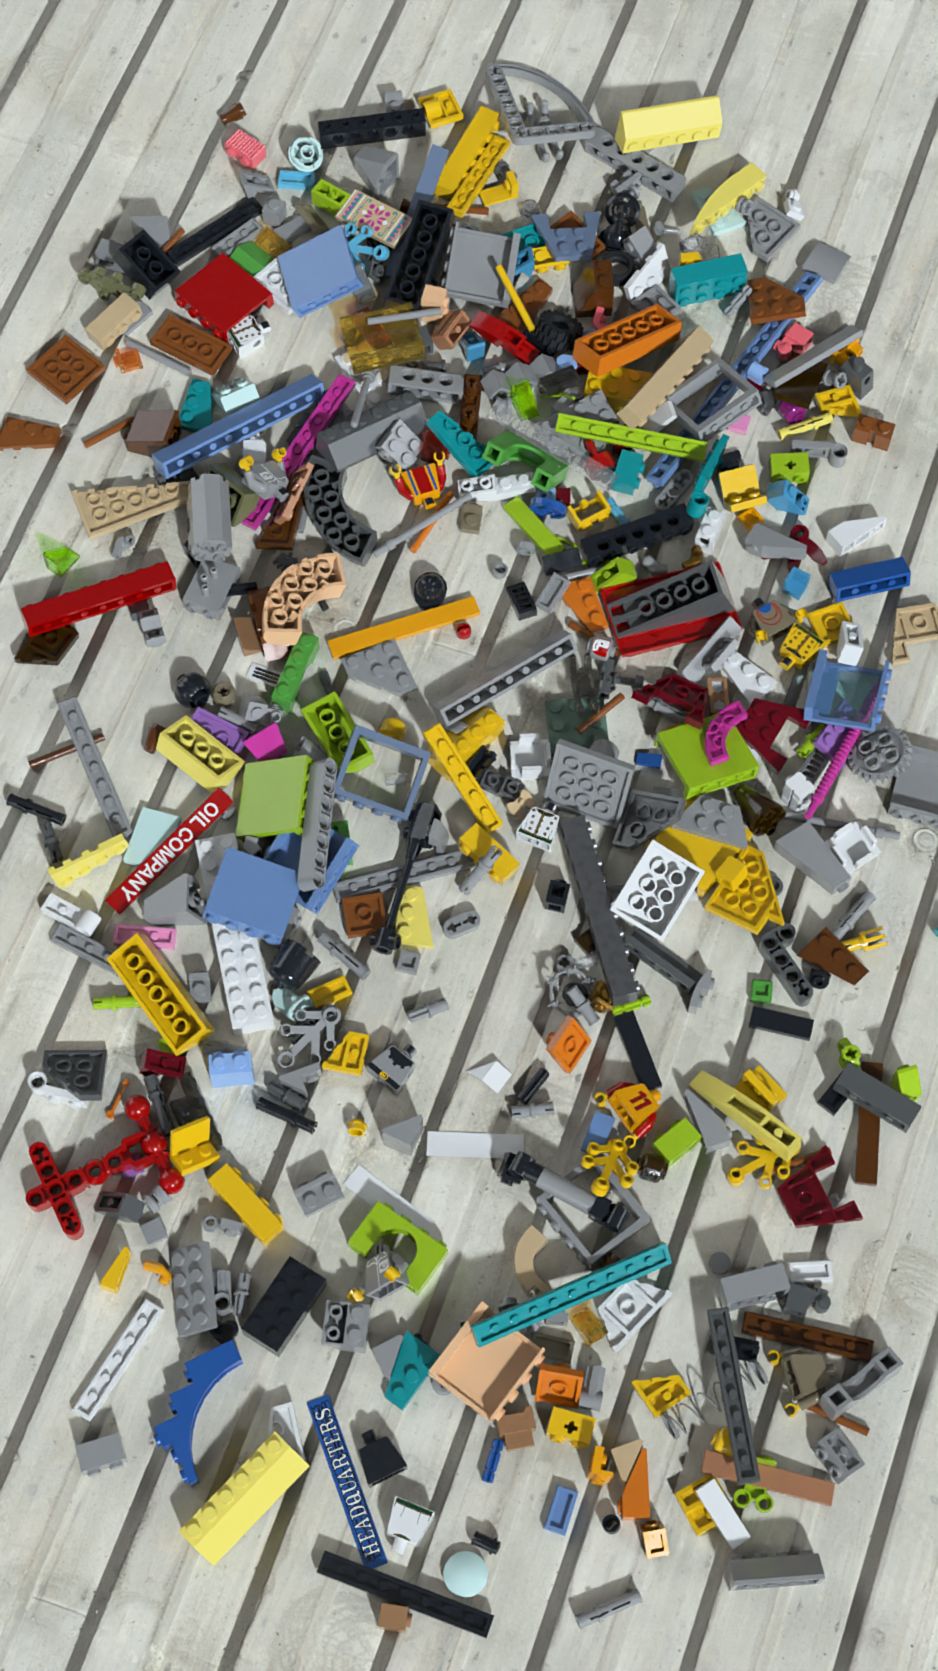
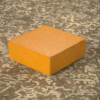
[737,507,764,532]

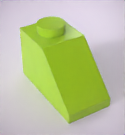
[590,557,638,593]

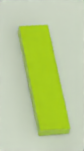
[503,496,566,556]

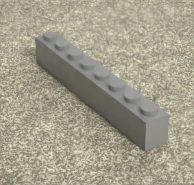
[431,629,578,727]

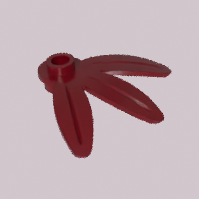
[762,524,827,573]

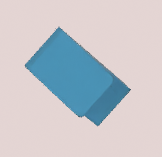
[514,246,535,277]
[459,331,485,362]

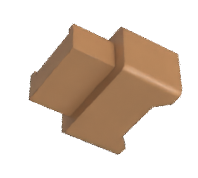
[495,1406,536,1452]

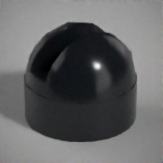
[602,1514,621,1534]

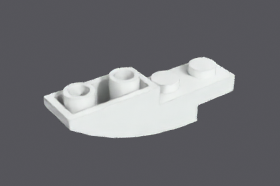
[458,472,536,501]

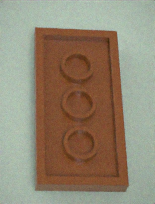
[150,314,233,376]

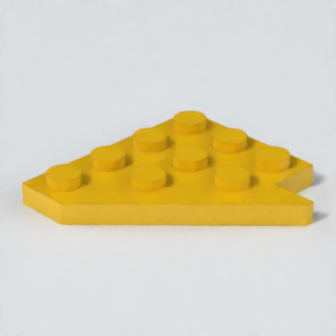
[704,845,785,935]

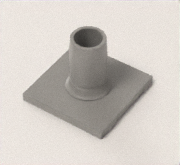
[542,739,636,829]

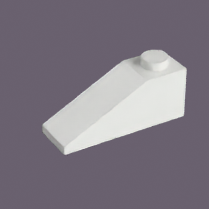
[826,516,887,557]

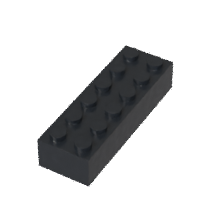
[384,199,455,312]

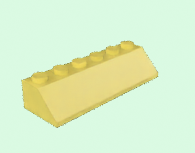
[615,95,722,154]
[179,1431,310,1566]

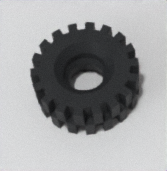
[534,309,584,351]

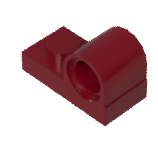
[139,1048,186,1079]

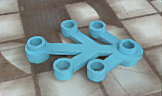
[345,223,390,272]

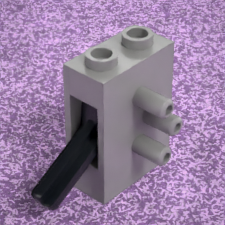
[183,560,258,621]

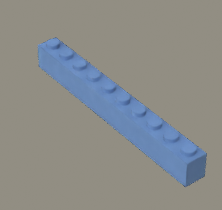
[151,374,325,479]

